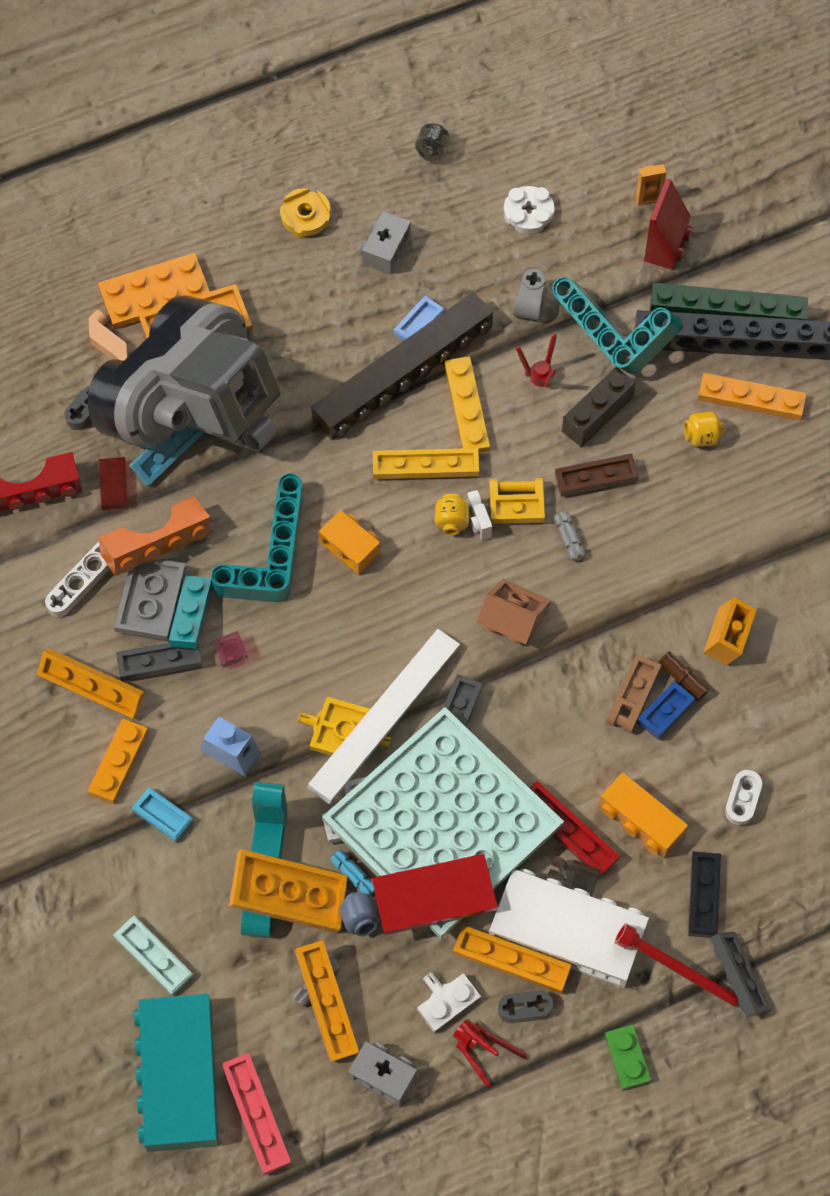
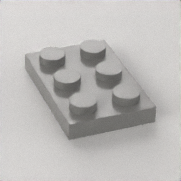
[114,559,186,641]

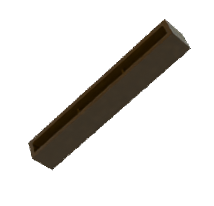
[311,292,493,440]

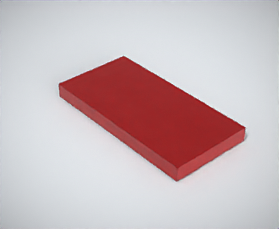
[372,853,498,935]

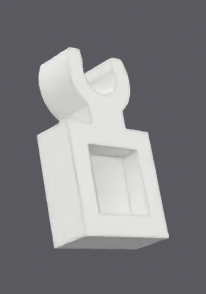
[467,490,492,541]

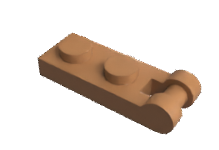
[606,654,662,733]

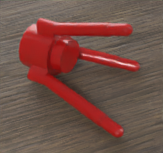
[516,334,557,388]
[453,1019,527,1087]

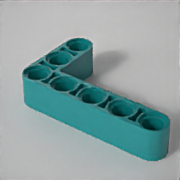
[552,276,681,374]
[211,473,303,602]
[241,782,287,938]

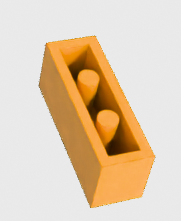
[599,772,688,858]

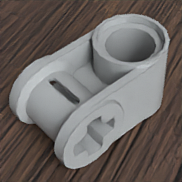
[513,269,545,321]

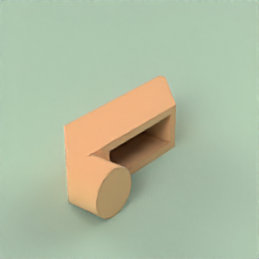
[89,310,128,360]

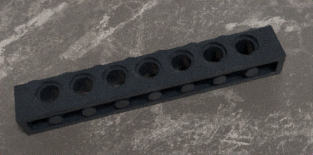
[634,310,830,360]

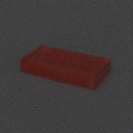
[99,457,129,510]

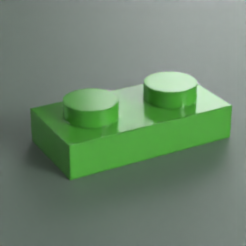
[604,1025,651,1091]

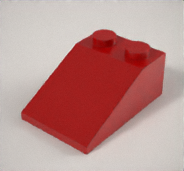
[644,178,693,270]

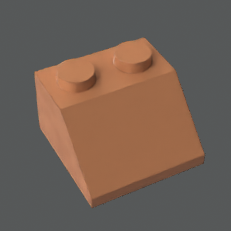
[476,579,551,645]

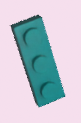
[169,575,212,649]

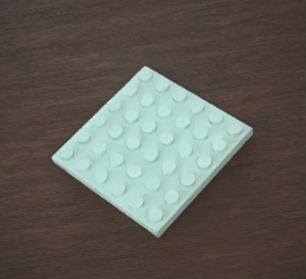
[322,707,564,939]

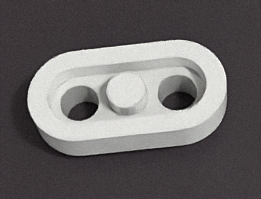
[725,770,762,825]

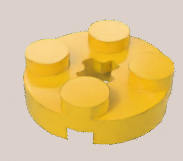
[280,188,331,238]

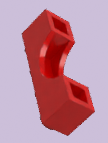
[0,452,82,511]

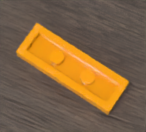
[88,718,149,804]

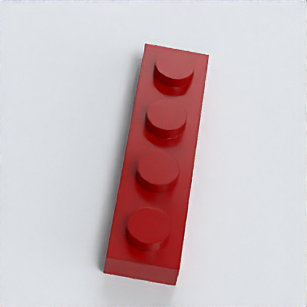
[530,781,620,878]

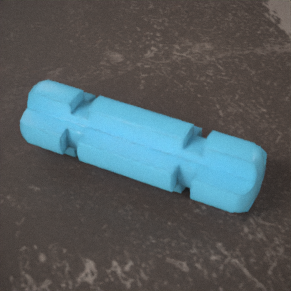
[331,850,374,896]

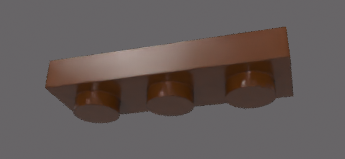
[554,453,639,497]

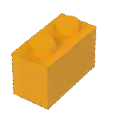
[318,510,381,575]
[703,597,757,665]

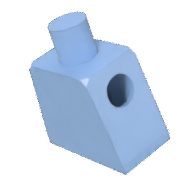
[201,717,261,777]

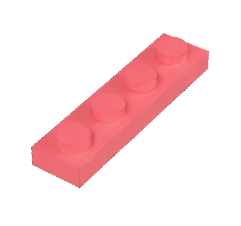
[221,1053,292,1176]

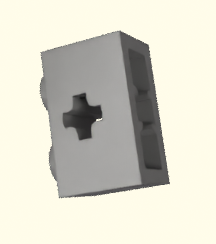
[360,211,411,275]
[348,1041,417,1107]

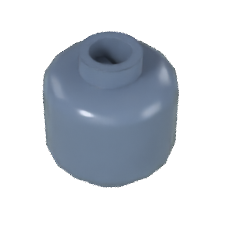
[339,892,380,936]

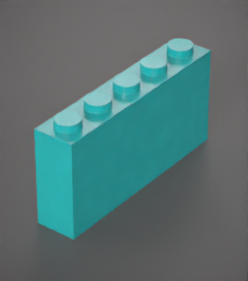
[134,994,218,1152]

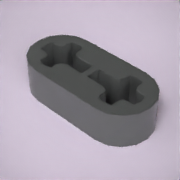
[64,386,91,430]
[498,991,553,1023]

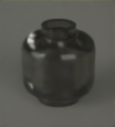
[415,123,450,161]

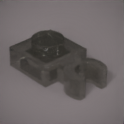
[547,857,601,897]

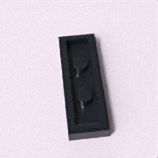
[688,851,721,938]

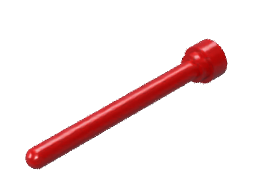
[614,923,739,1006]

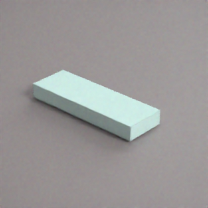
[113,915,194,996]

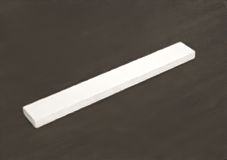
[307,629,460,804]

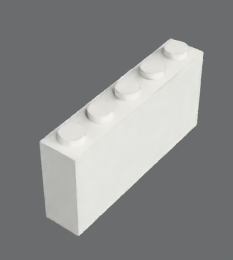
[489,869,649,989]

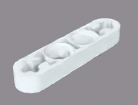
[45,542,110,617]

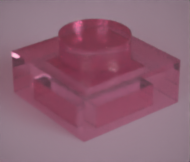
[212,631,248,668]

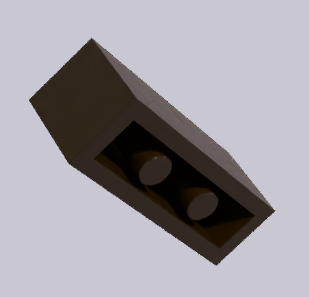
[562,367,636,447]

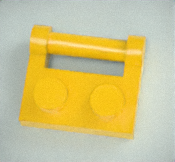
[489,478,545,524]

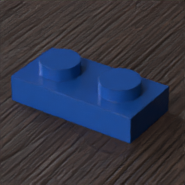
[637,681,695,740]

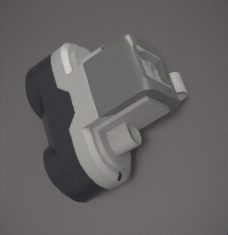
[88,295,281,451]

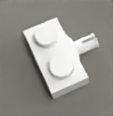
[417,972,481,1033]

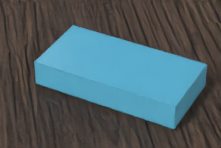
[131,787,194,843]

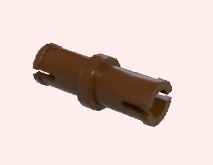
[658,651,709,702]

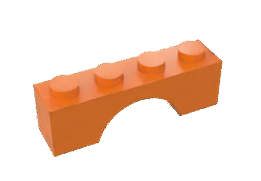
[99,496,211,576]

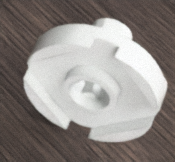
[504,186,554,234]

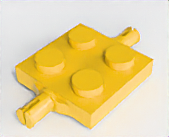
[298,697,392,756]

